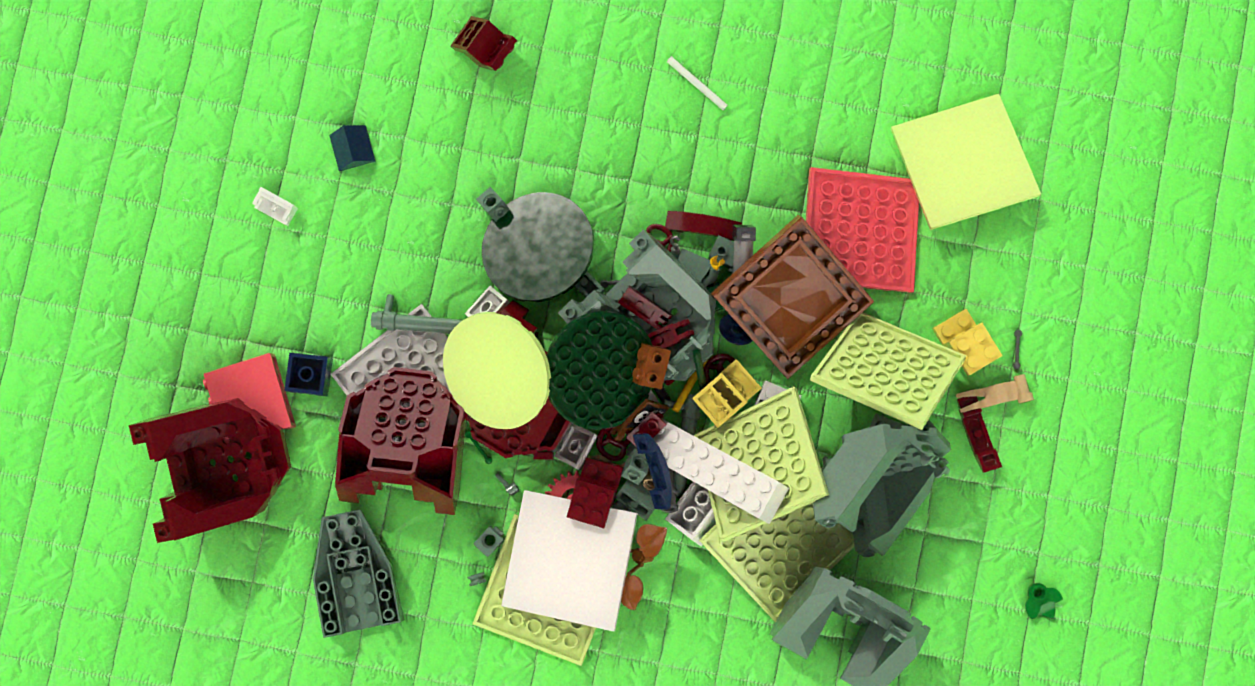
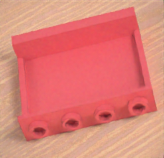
[203,353,296,444]

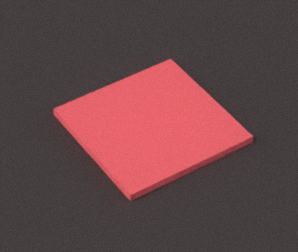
[806,167,919,293]

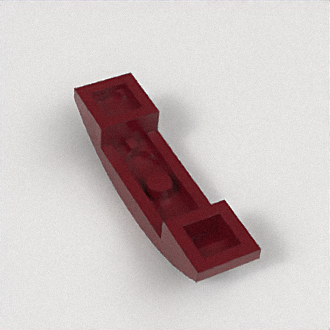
[665,211,742,241]
[957,396,1002,473]

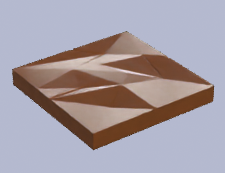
[711,215,874,379]

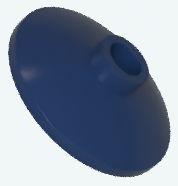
[719,314,753,345]

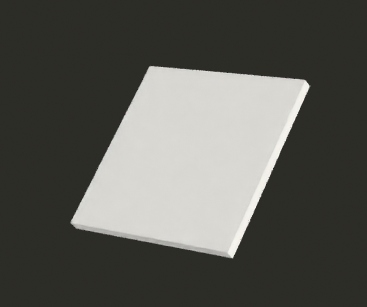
[331,304,456,442]
[501,490,638,631]

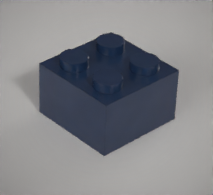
[284,352,333,397]

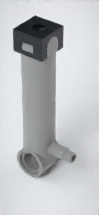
[732,225,756,273]

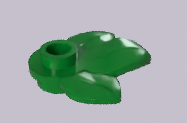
[1025,583,1063,619]

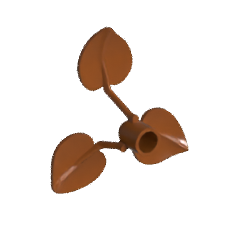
[621,524,667,610]

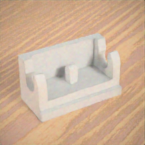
[252,187,298,226]

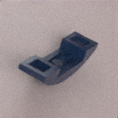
[633,433,672,510]

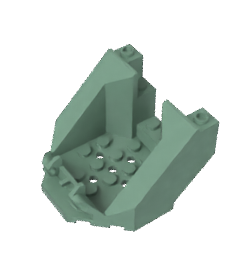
[558,230,716,381]
[813,424,951,557]
[770,566,931,686]

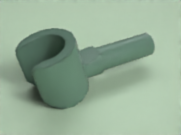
[495,473,519,495]

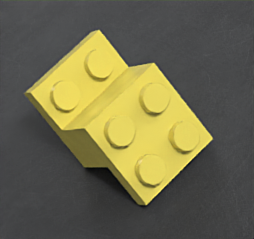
[932,309,1003,376]
[692,359,762,428]

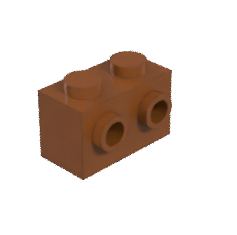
[633,343,671,389]

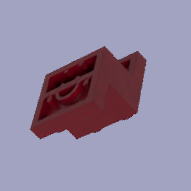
[450,16,517,71]
[566,456,624,529]

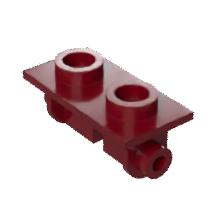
[626,411,667,446]

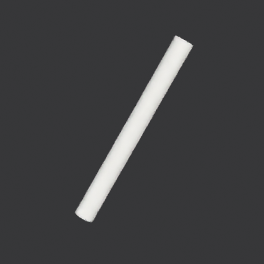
[667,56,728,111]

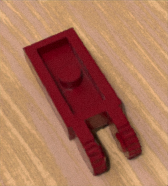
[648,319,695,349]

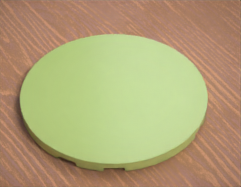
[443,312,551,429]

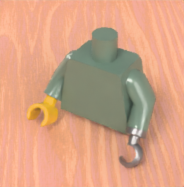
[670,236,725,288]

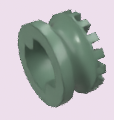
[467,572,487,586]

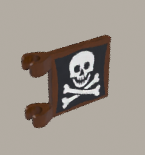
[610,399,669,445]

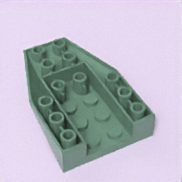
[313,509,405,638]

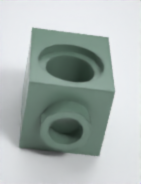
[476,187,510,222]
[621,449,649,485]
[474,526,505,557]

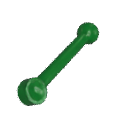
[465,431,492,464]

